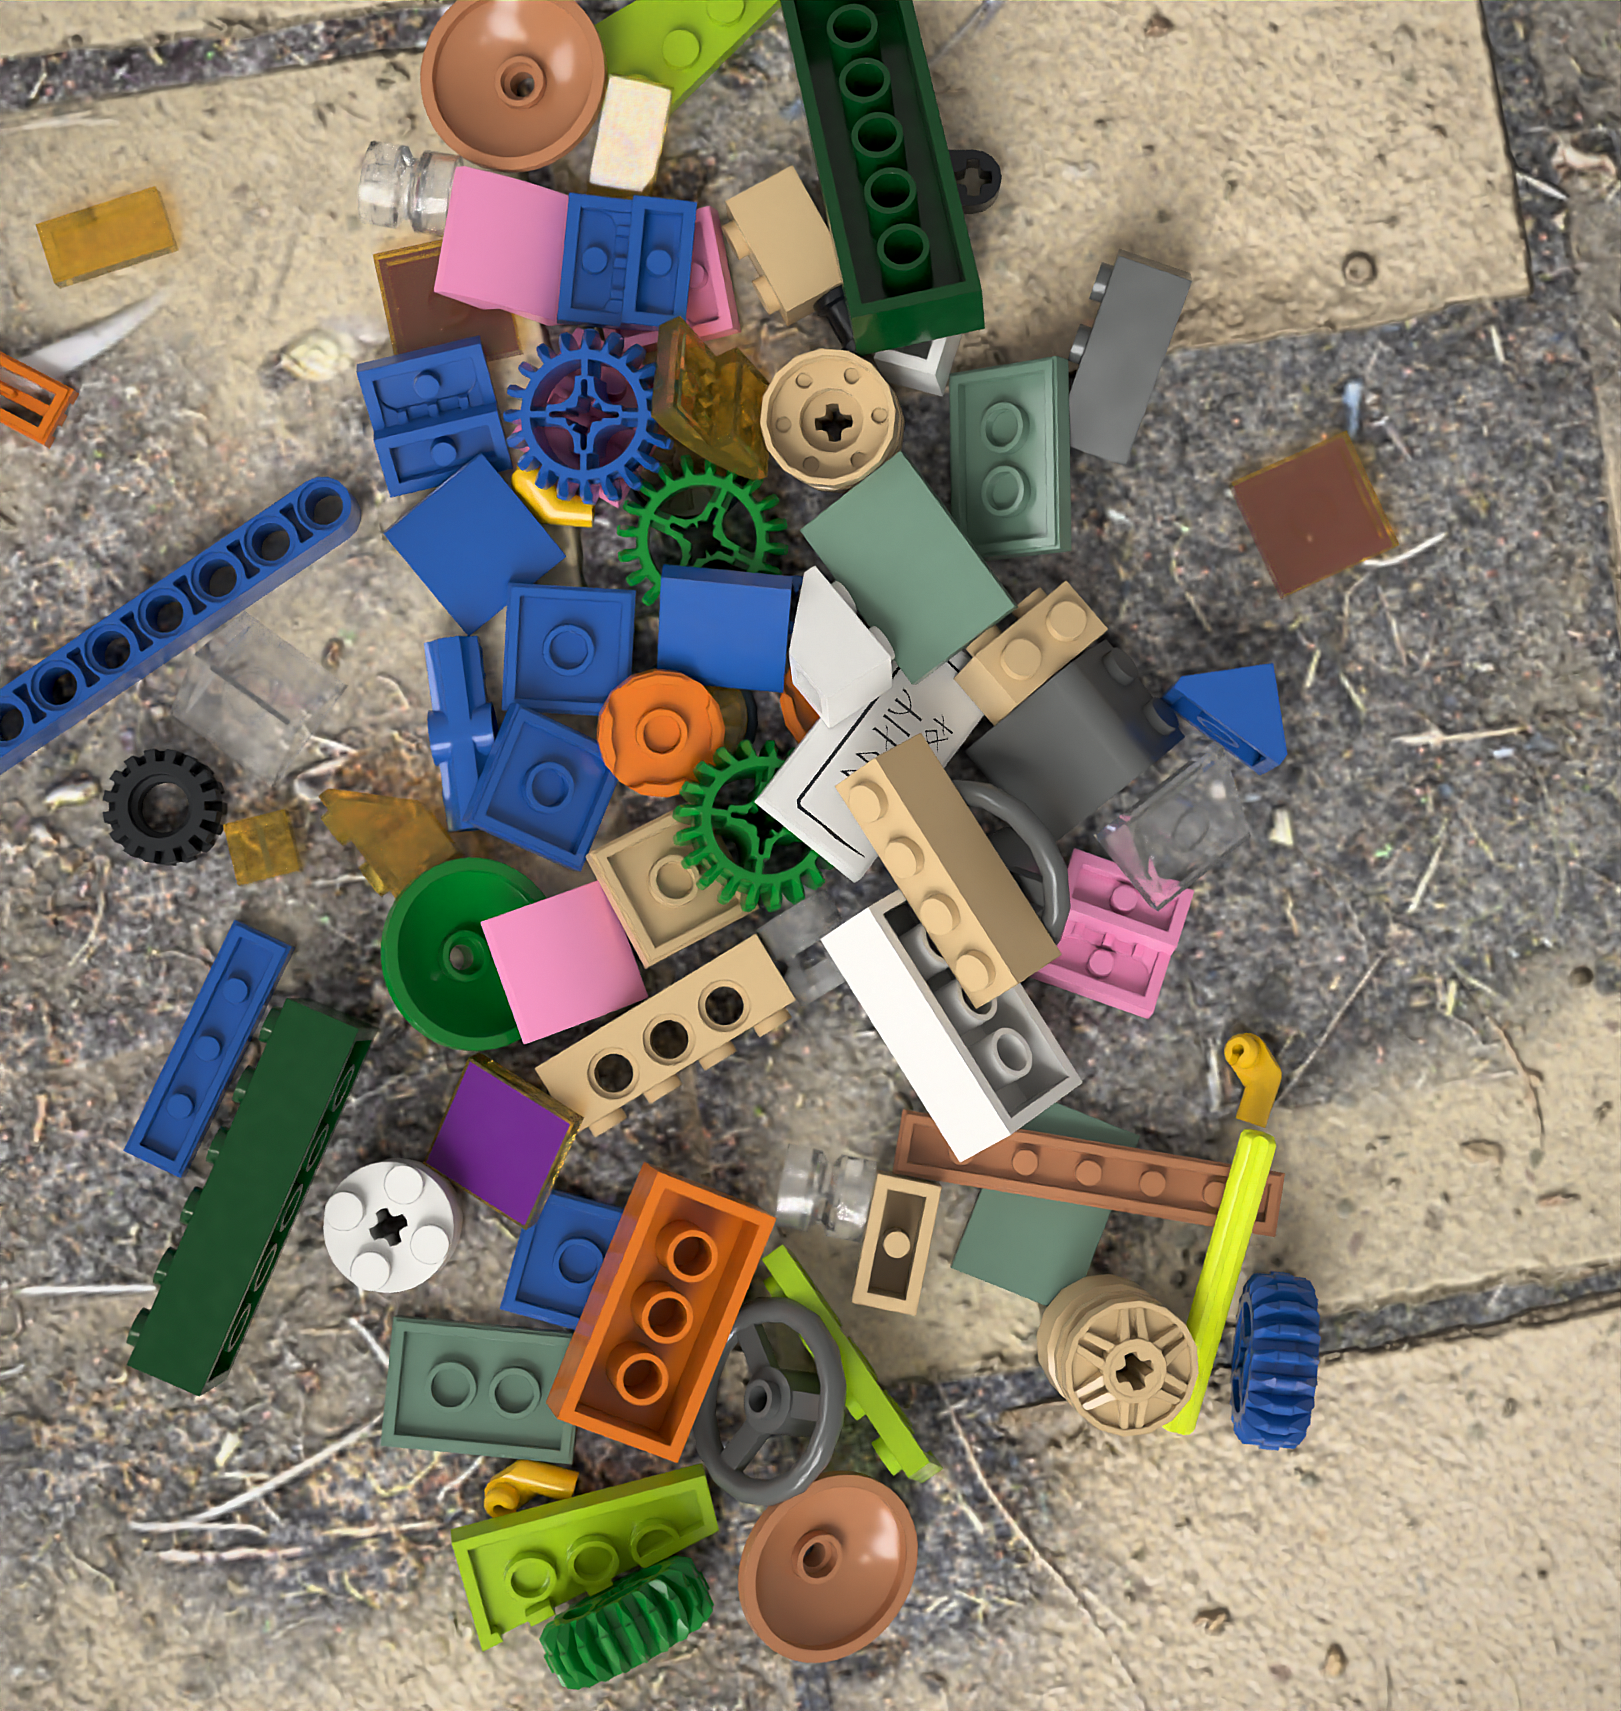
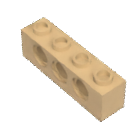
[535,934,796,1137]

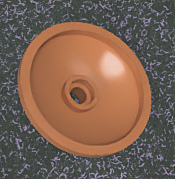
[420,0,608,173]
[738,1470,918,1663]

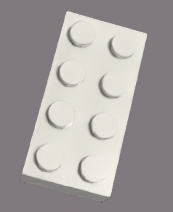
[820,889,1083,1162]

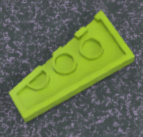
[595,0,781,147]
[762,1244,943,1483]
[451,1463,719,1652]

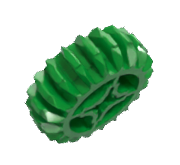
[617,454,788,606]
[672,740,834,912]
[539,1556,714,1690]

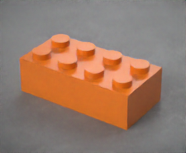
[546,1162,777,1463]

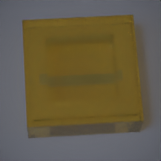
[223,809,303,887]

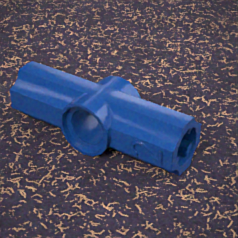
[424,636,499,833]

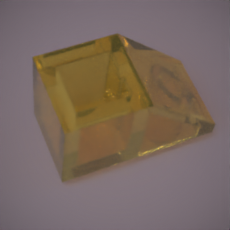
[318,788,465,898]

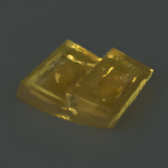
[651,316,770,480]

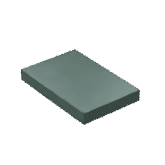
[949,356,1072,561]
[800,451,1018,685]
[950,1102,1140,1307]
[380,1315,577,1464]

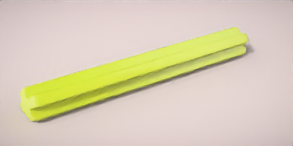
[1162,1129,1277,1435]

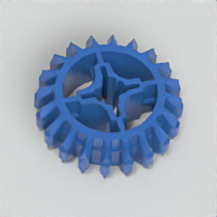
[503,329,678,505]
[1229,1271,1321,1451]

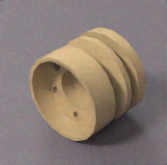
[760,348,905,494]
[1037,1274,1199,1437]

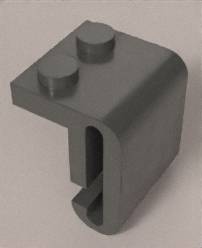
[965,639,1185,842]

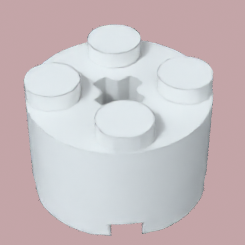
[323,1158,463,1293]

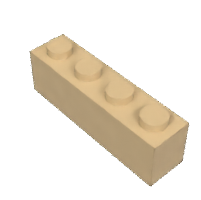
[835,733,1062,1009]

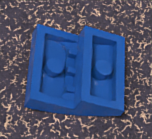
[557,193,697,332]
[356,335,513,498]
[382,453,566,636]

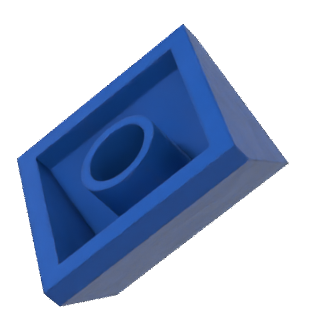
[1160,663,1287,775]

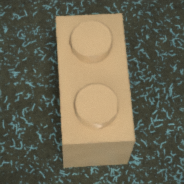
[721,165,841,326]
[851,1169,942,1316]

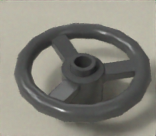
[952,779,1071,946]
[693,1297,847,1506]

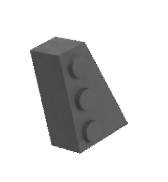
[1068,249,1192,466]

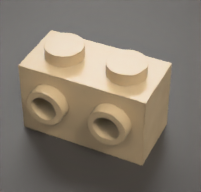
[953,581,1108,726]

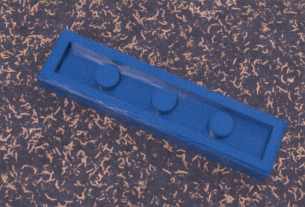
[123,920,296,1178]

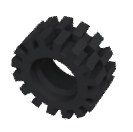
[102,749,228,866]

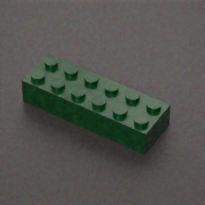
[780,0,985,356]
[126,998,379,1397]

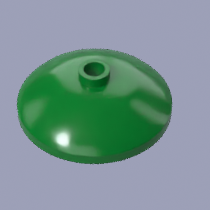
[381,857,547,1051]

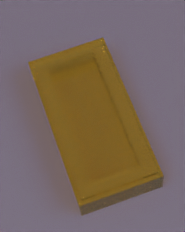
[586,72,674,200]
[35,186,179,289]

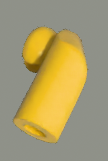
[511,465,595,528]
[1224,1033,1282,1128]
[484,1459,579,1518]

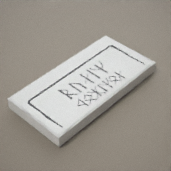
[754,651,984,883]

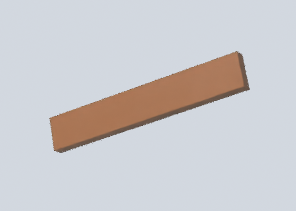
[892,1109,1285,1237]

